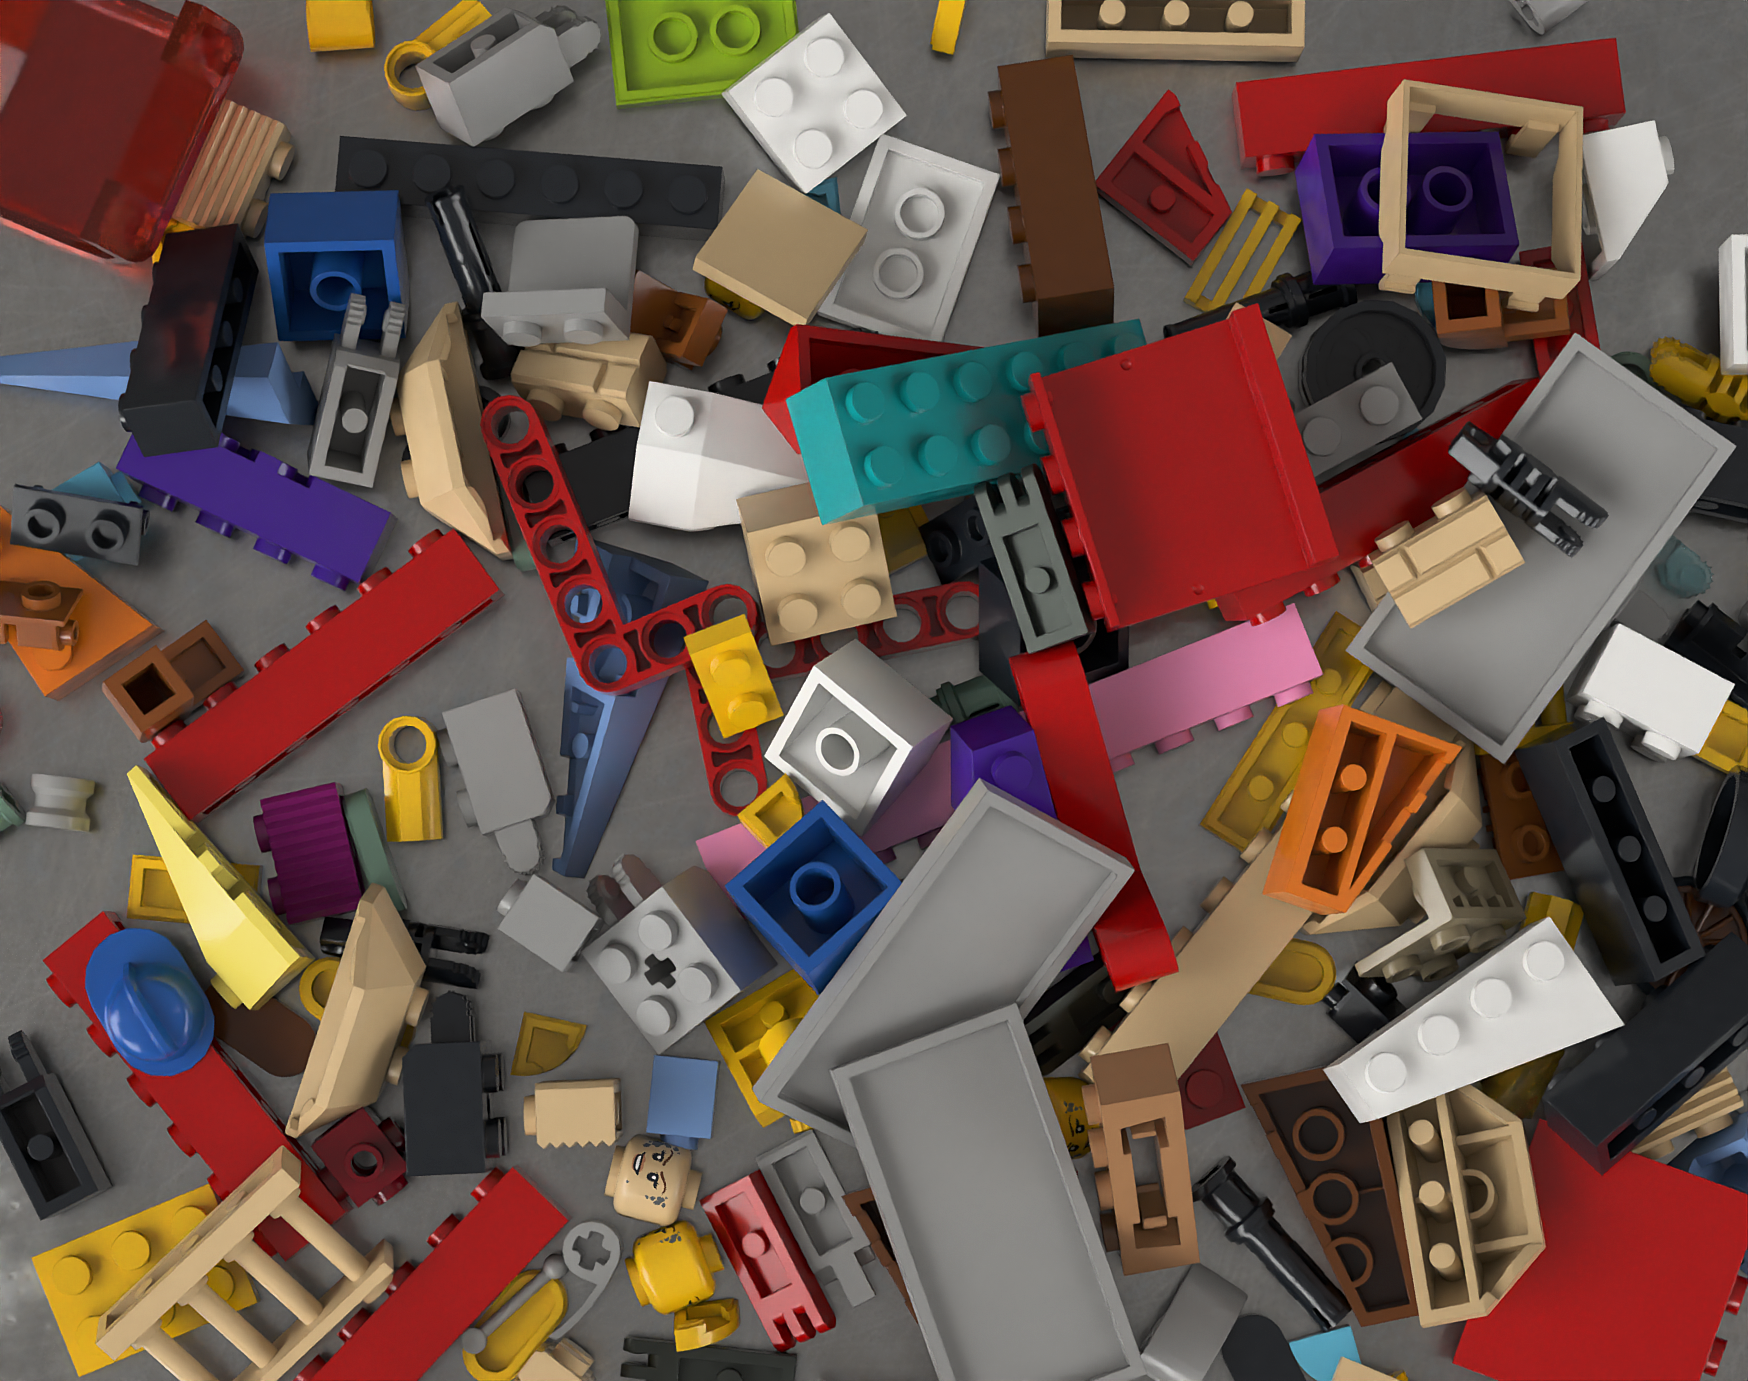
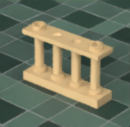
[95,1145,394,1381]

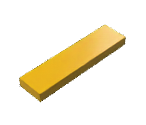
[1199,611,1373,853]

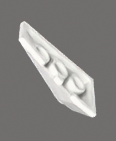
[628,381,809,532]

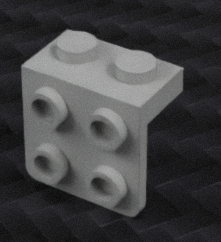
[481,216,639,347]

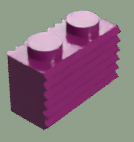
[253,782,366,926]

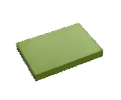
[605,0,799,109]

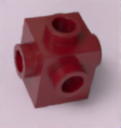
[311,1105,409,1208]

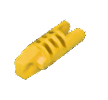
[1649,336,1748,425]

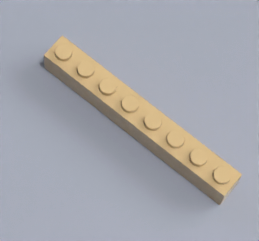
[1077,680,1458,1085]

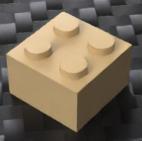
[736,482,897,646]

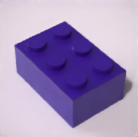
[1295,132,1520,285]

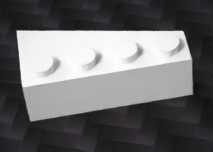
[1323,917,1625,1123]

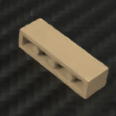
[1045,0,1305,62]

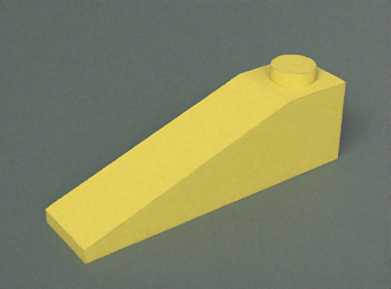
[127,765,315,1010]

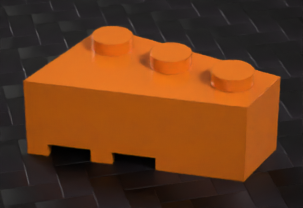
[0,505,165,701]
[1262,704,1462,915]

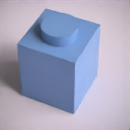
[646,1054,721,1150]

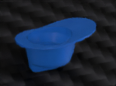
[85,928,215,1076]

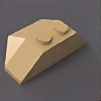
[390,301,514,561]
[1299,732,1483,935]
[284,882,430,1138]
[1386,1084,1546,1328]

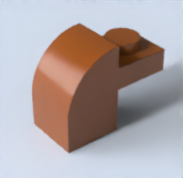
[1431,267,1571,349]
[630,269,728,371]
[102,620,244,743]

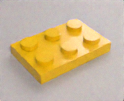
[31,1184,261,1377]

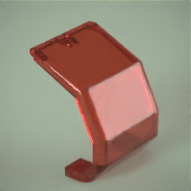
[0,0,244,265]

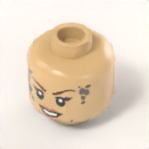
[604,1135,703,1226]

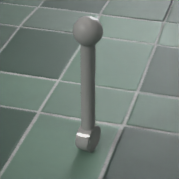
[461,1254,568,1354]

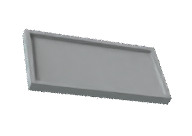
[1345,333,1736,764]
[752,778,1135,1149]
[829,1002,1147,1381]

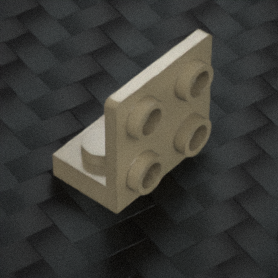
[1355,848,1526,983]

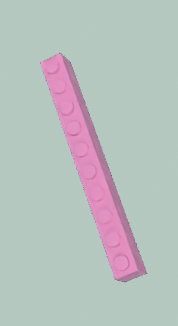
[696,603,1323,920]

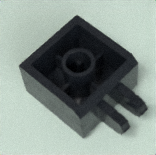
[979,505,1129,707]
[402,990,507,1177]

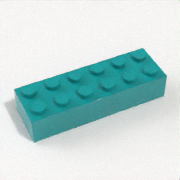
[786,318,1147,525]

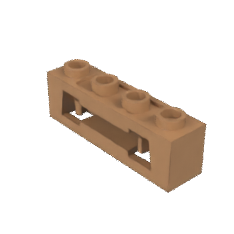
[1082,1043,1200,1276]

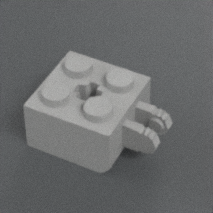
[581,853,778,1055]

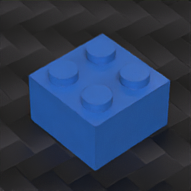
[264,190,410,341]
[725,800,902,996]

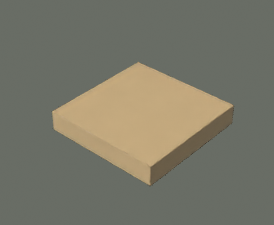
[692,169,868,326]

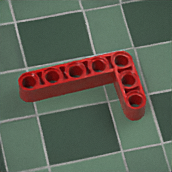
[480,395,762,696]
[685,581,979,818]
[1008,640,1179,992]

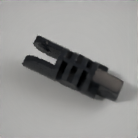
[1448,421,1609,558]
[319,917,490,989]

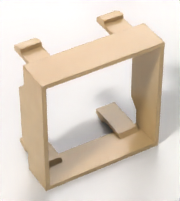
[1379,79,1583,312]

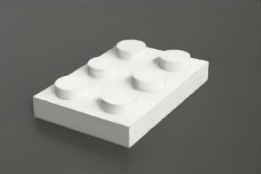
[817,134,1000,342]

